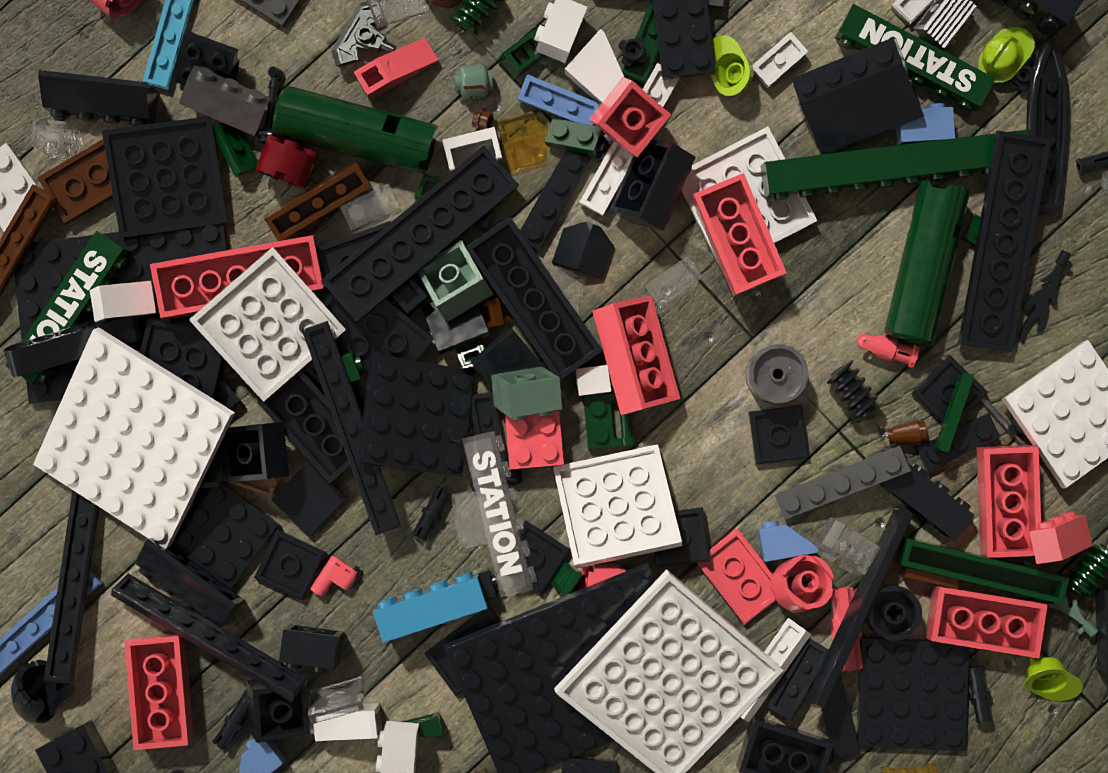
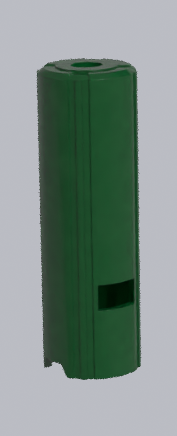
[273,86,438,175]
[884,180,970,346]

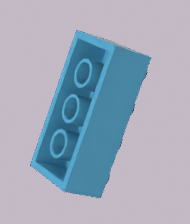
[373,571,489,643]

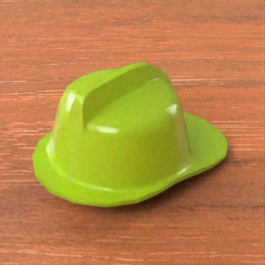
[978,27,1035,83]
[709,35,754,96]
[1024,657,1083,702]

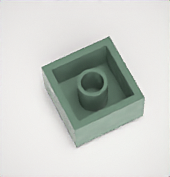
[418,240,493,322]
[491,367,562,420]

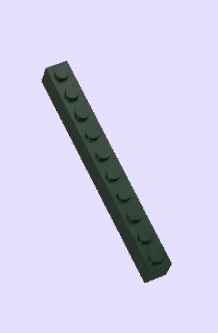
[760,129,1029,201]

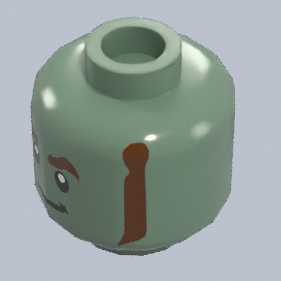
[454,64,493,100]

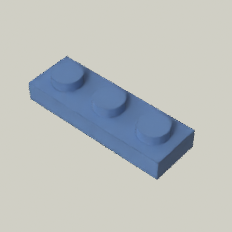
[517,74,601,125]

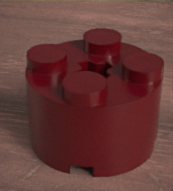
[256,135,319,189]

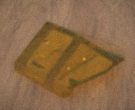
[497,111,548,171]

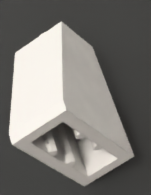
[565,29,625,104]
[309,703,383,741]

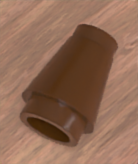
[887,419,928,445]

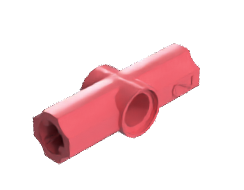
[830,587,863,671]

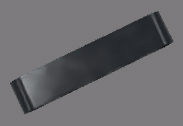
[4,316,143,377]

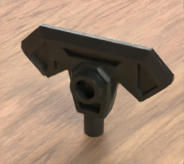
[331,0,397,67]

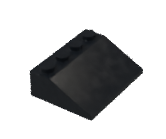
[791,37,925,155]

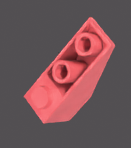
[354,38,439,101]

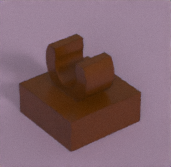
[478,298,511,329]

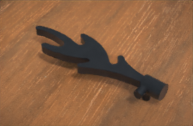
[1019,250,1072,341]

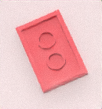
[697,528,776,625]

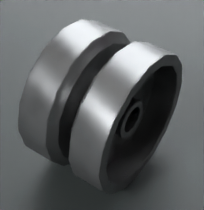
[745,344,809,404]

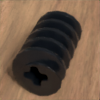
[827,360,883,420]

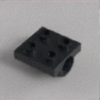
[175,31,240,85]

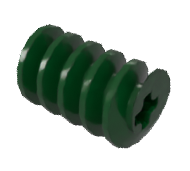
[449,0,506,35]
[1067,543,1108,601]

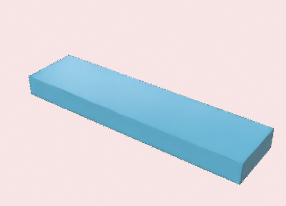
[142,0,195,91]

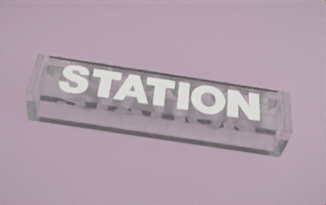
[462,431,537,597]

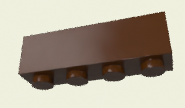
[264,160,371,241]

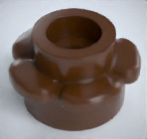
[472,108,494,131]

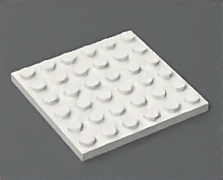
[33,327,235,549]
[554,570,784,773]

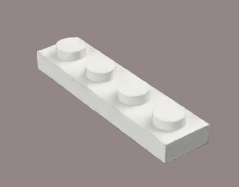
[740,618,811,722]

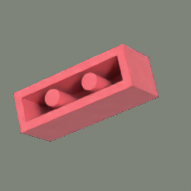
[1029,511,1093,564]

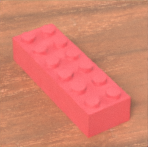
[150,235,323,321]

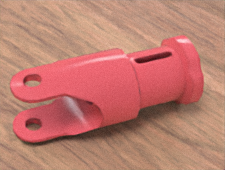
[857,334,920,368]

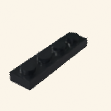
[520,150,591,251]

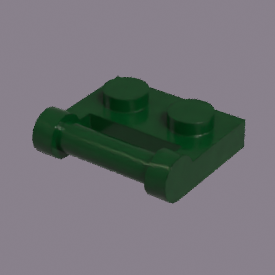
[583,393,636,449]

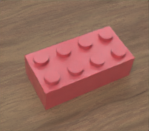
[691,173,787,297]
[592,295,680,415]
[976,445,1041,558]
[925,585,1048,658]
[124,634,194,750]

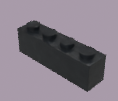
[879,448,974,540]

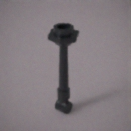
[255,66,283,144]

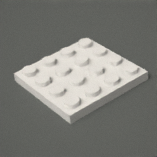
[681,127,817,270]
[189,247,346,402]
[1002,340,1108,488]
[553,444,682,569]

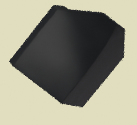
[552,221,614,280]

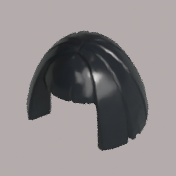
[11,660,75,724]

